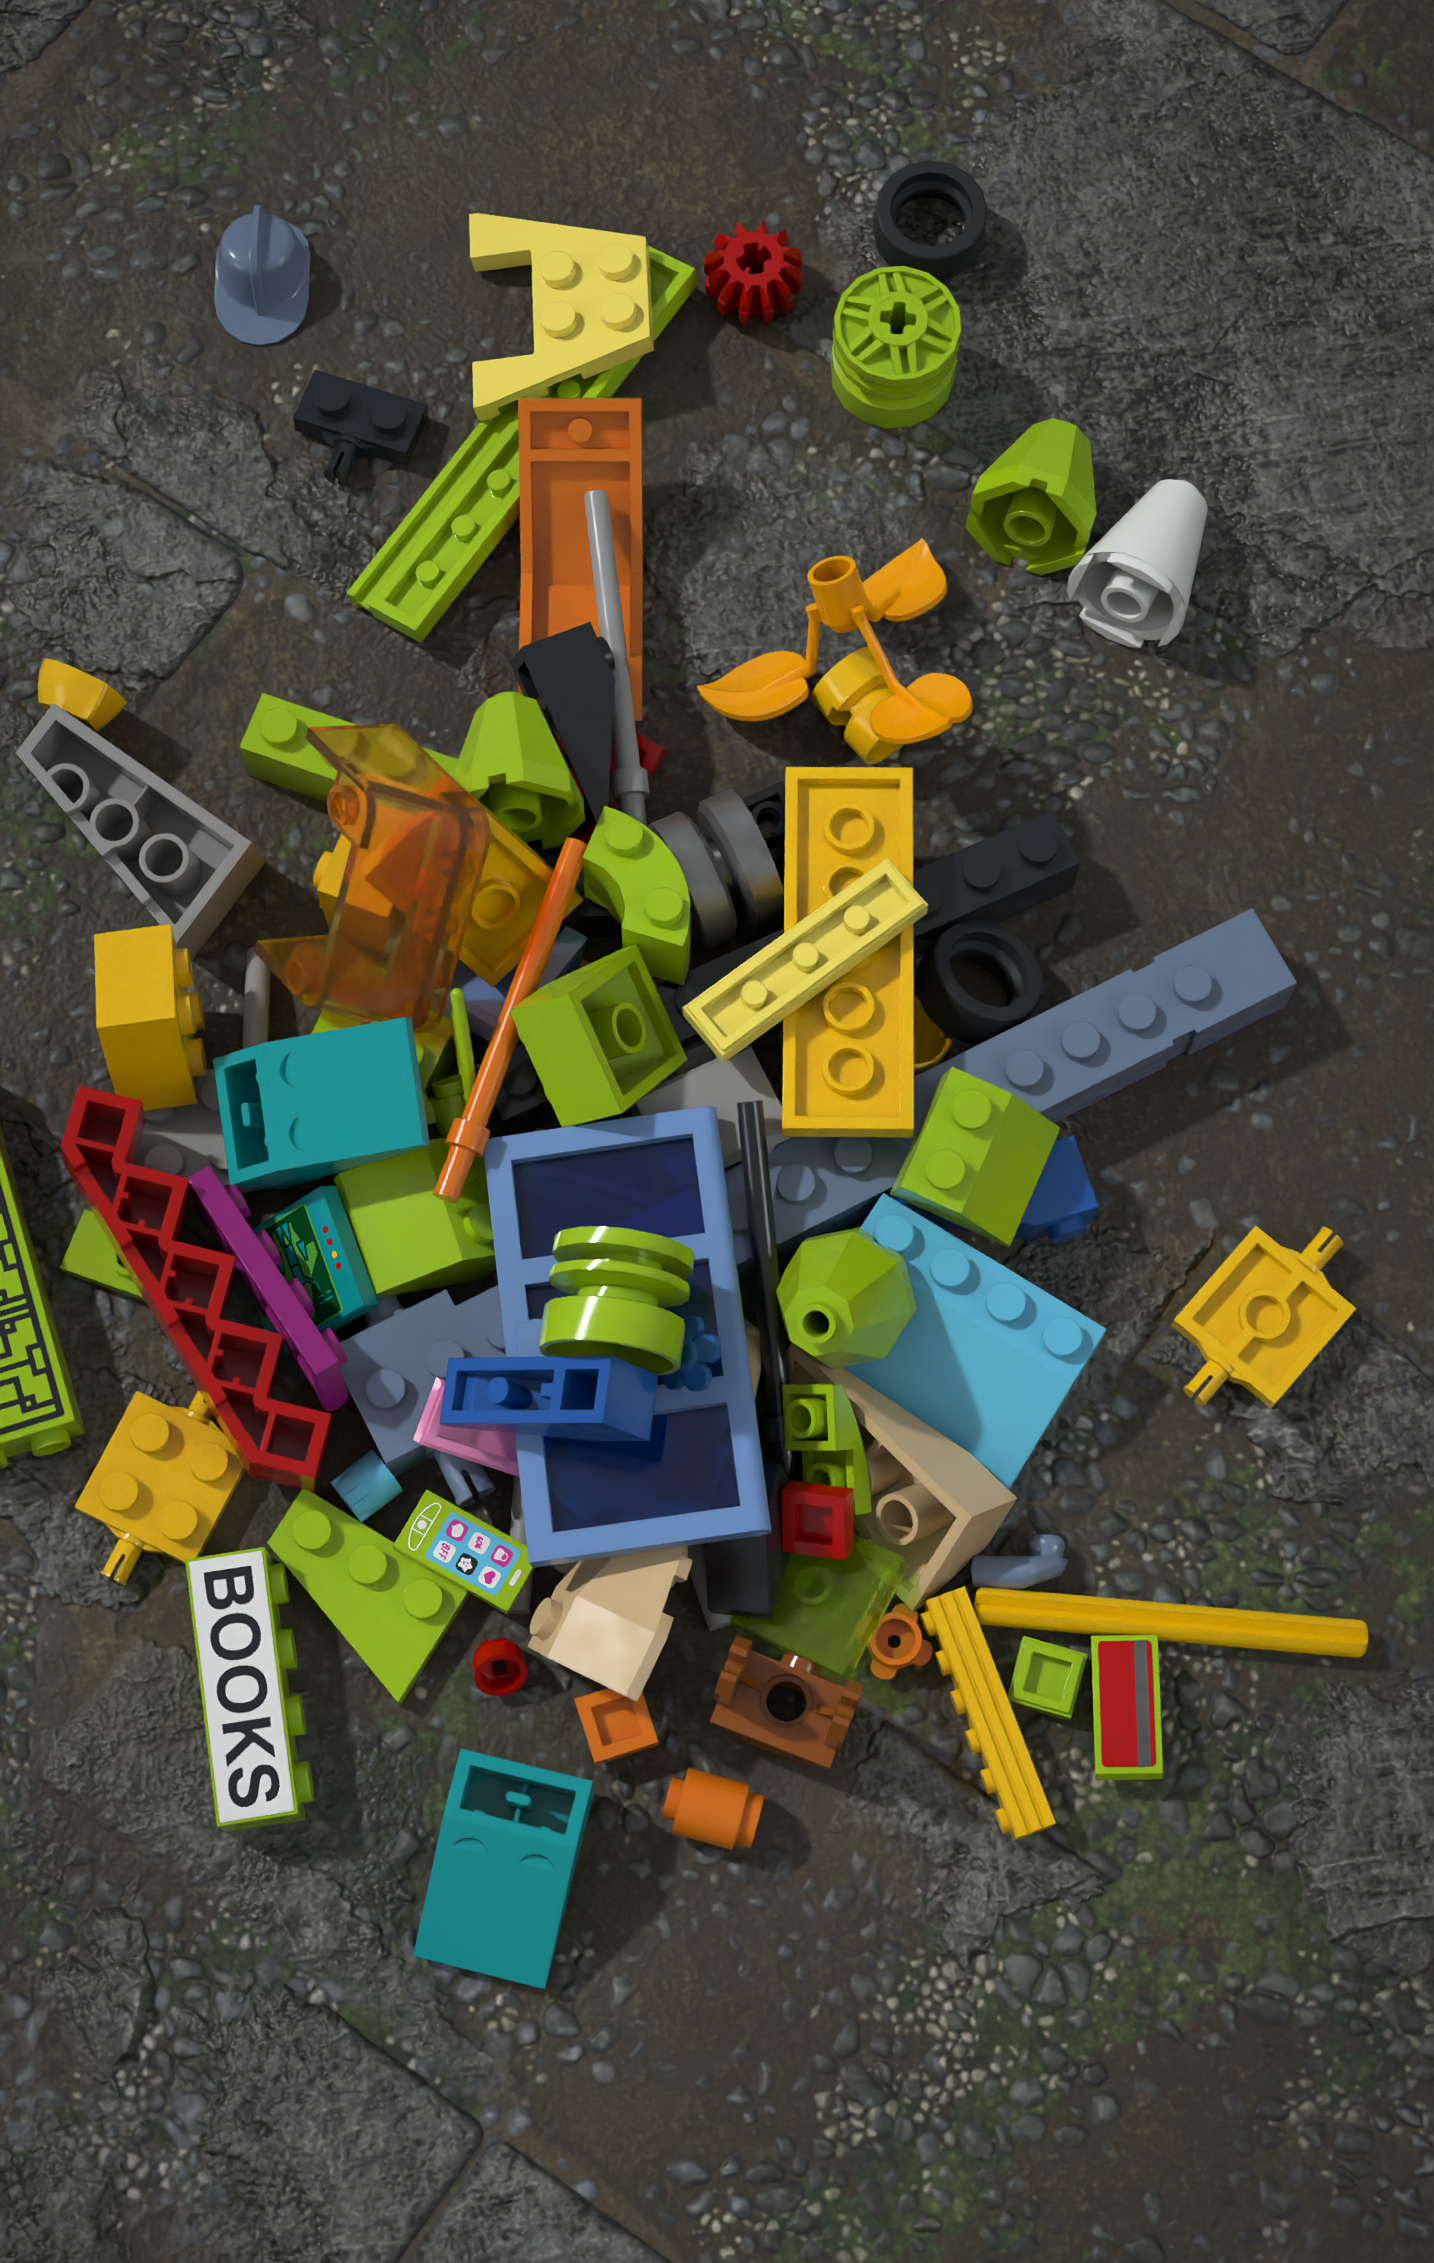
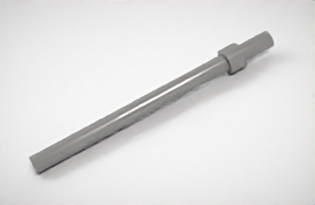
[584,490,650,826]

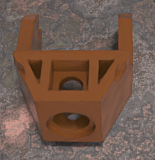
[710,1635,864,1769]

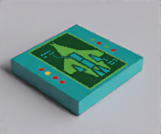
[252,1186,379,1358]

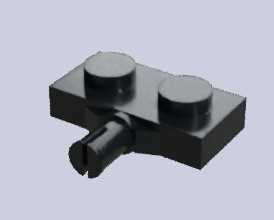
[293,370,428,485]

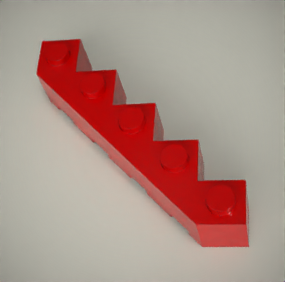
[61,1085,331,1492]

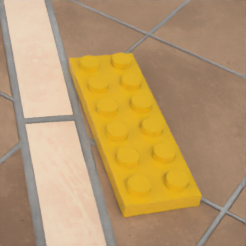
[782,767,914,1138]

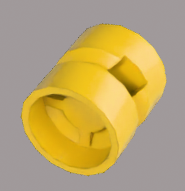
[811,647,906,765]

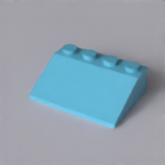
[842,1193,1106,1490]

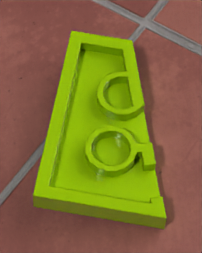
[267,1489,470,1705]

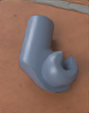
[971,1534,1068,1589]

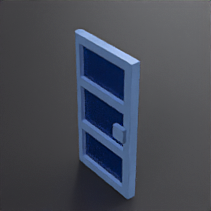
[484,1106,772,1568]

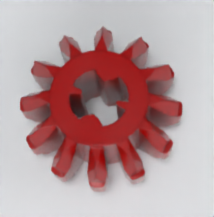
[704,220,804,327]

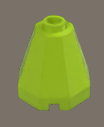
[965,418,1096,576]
[453,692,585,850]
[776,1227,917,1369]

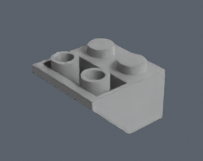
[629,1039,792,1190]

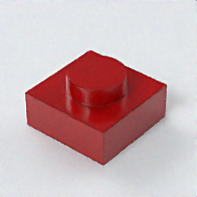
[782,1480,854,1560]

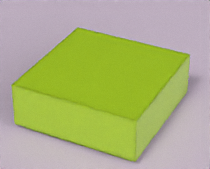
[1007,1636,1088,1721]

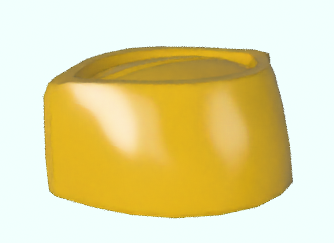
[38,658,127,732]

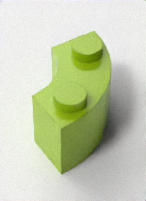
[583,806,691,986]

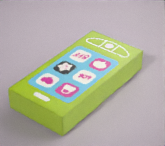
[393,1489,536,1615]

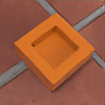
[574,1688,659,1766]

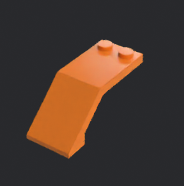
[518,398,643,721]

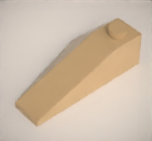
[787,1343,1017,1611]
[527,1440,731,1701]

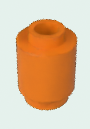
[661,1767,764,1850]

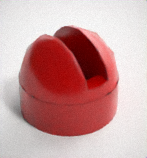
[472,1637,528,1696]

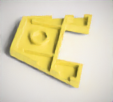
[469,213,654,421]

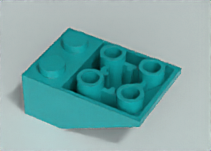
[213,1017,430,1190]
[413,1749,595,1989]

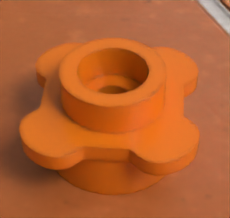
[856,1604,933,1680]

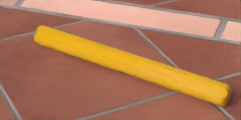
[973,1587,1368,1658]

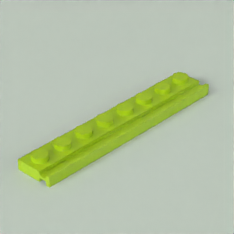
[346,246,699,643]

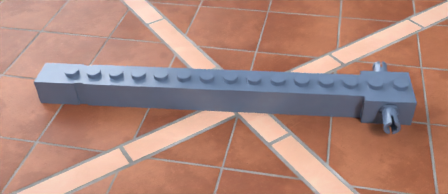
[340,908,1297,1508]

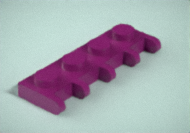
[187,1166,348,1412]

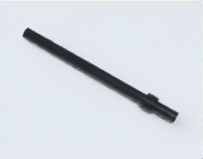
[737,1100,800,1481]

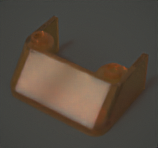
[254,724,490,1034]

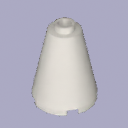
[1067,479,1208,648]

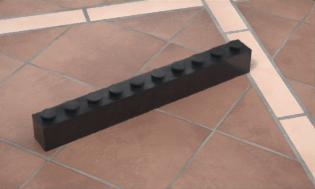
[477,810,1080,1136]

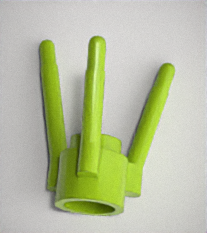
[371,988,489,1137]

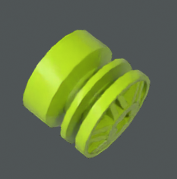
[831,266,961,429]
[539,1226,695,1376]

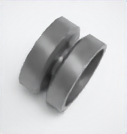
[648,789,784,950]

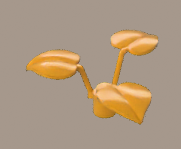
[697,538,973,744]

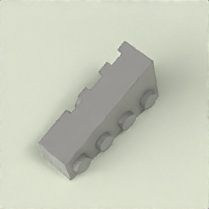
[16,703,266,960]

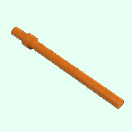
[433,838,588,1203]

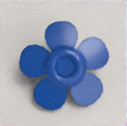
[661,1315,722,1392]

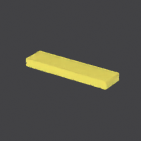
[682,858,928,1063]

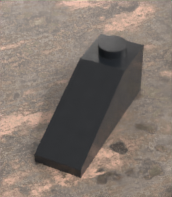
[510,622,615,834]

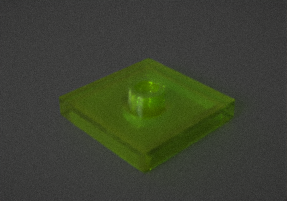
[730,1534,910,1681]

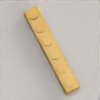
[920,1586,1056,1841]

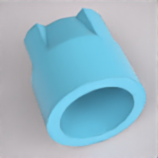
[330,1449,403,1523]

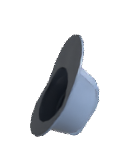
[214,205,311,346]

